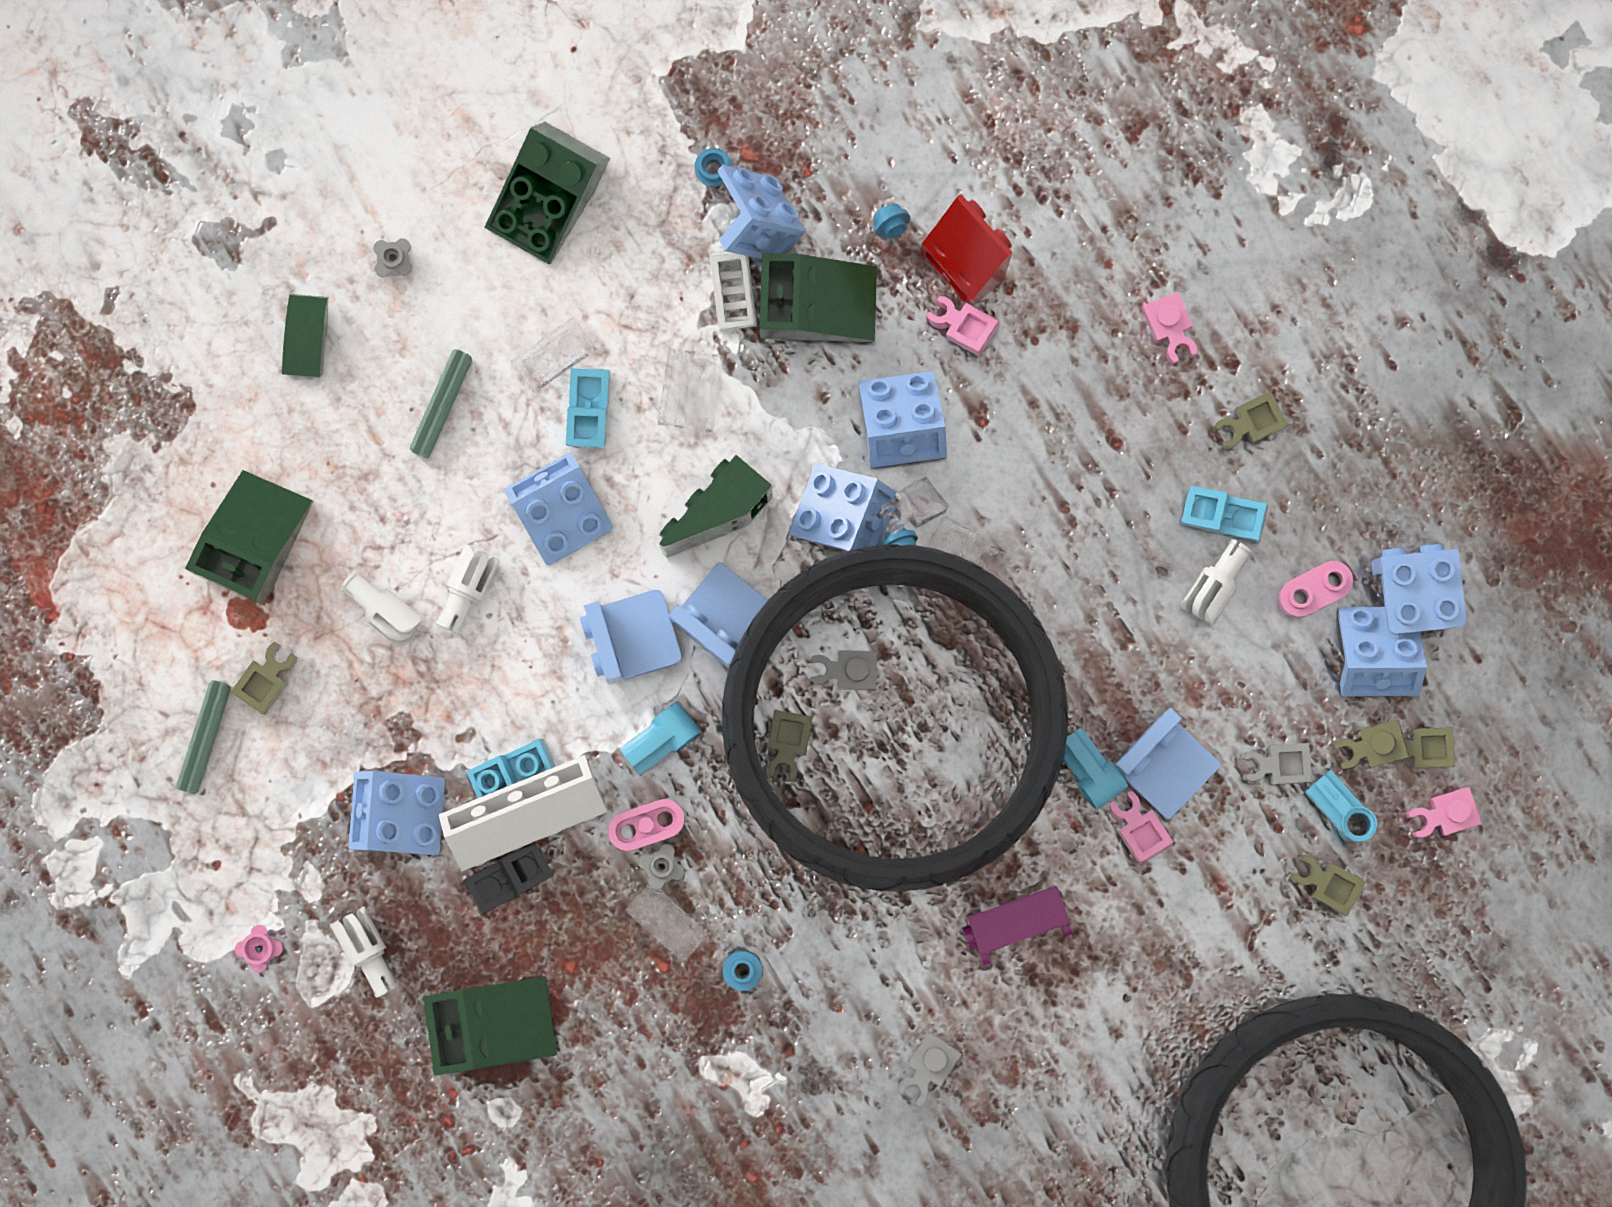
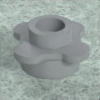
[373,238,413,277]
[638,844,684,890]

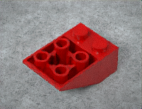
[920,194,1013,306]

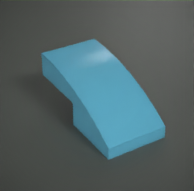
[566,368,610,448]
[1181,486,1268,543]

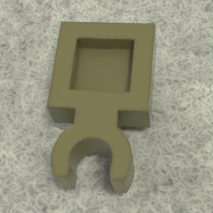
[1213,391,1288,449]
[231,642,298,715]
[767,710,813,782]
[1335,719,1410,769]
[1389,727,1455,769]
[1290,855,1366,916]

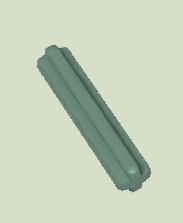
[410,349,472,458]
[176,680,231,794]

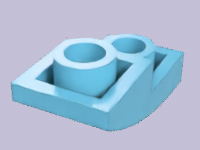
[466,739,556,798]

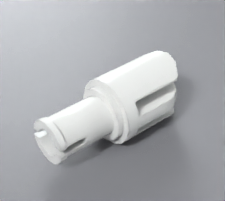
[1180,539,1252,626]
[436,544,500,634]
[340,570,420,647]
[330,907,398,998]

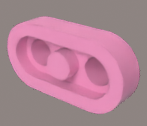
[1278,561,1353,618]
[608,799,685,851]

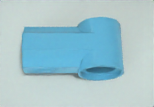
[620,701,702,776]
[1063,727,1128,810]
[1305,770,1377,844]

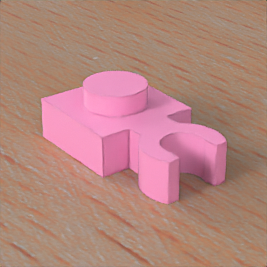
[1141,292,1197,365]
[927,296,1000,357]
[1406,787,1482,838]
[1109,791,1174,866]

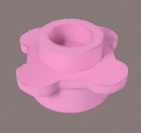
[235,925,283,973]

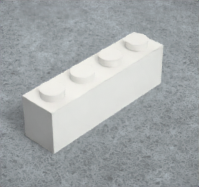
[439,755,607,872]

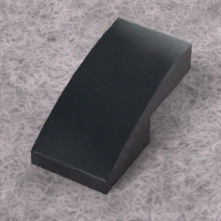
[463,842,553,916]

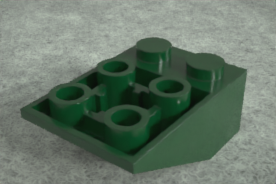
[484,122,610,265]
[760,253,877,342]
[659,455,773,558]
[185,470,313,606]
[423,977,557,1076]

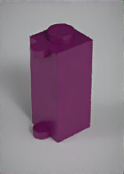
[962,886,1073,966]

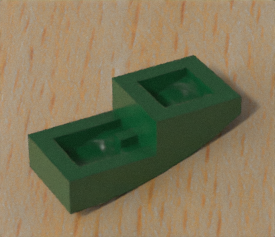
[282,294,329,377]

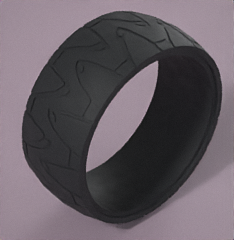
[722,544,1068,892]
[1165,994,1527,1207]

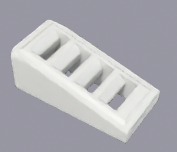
[709,251,757,331]

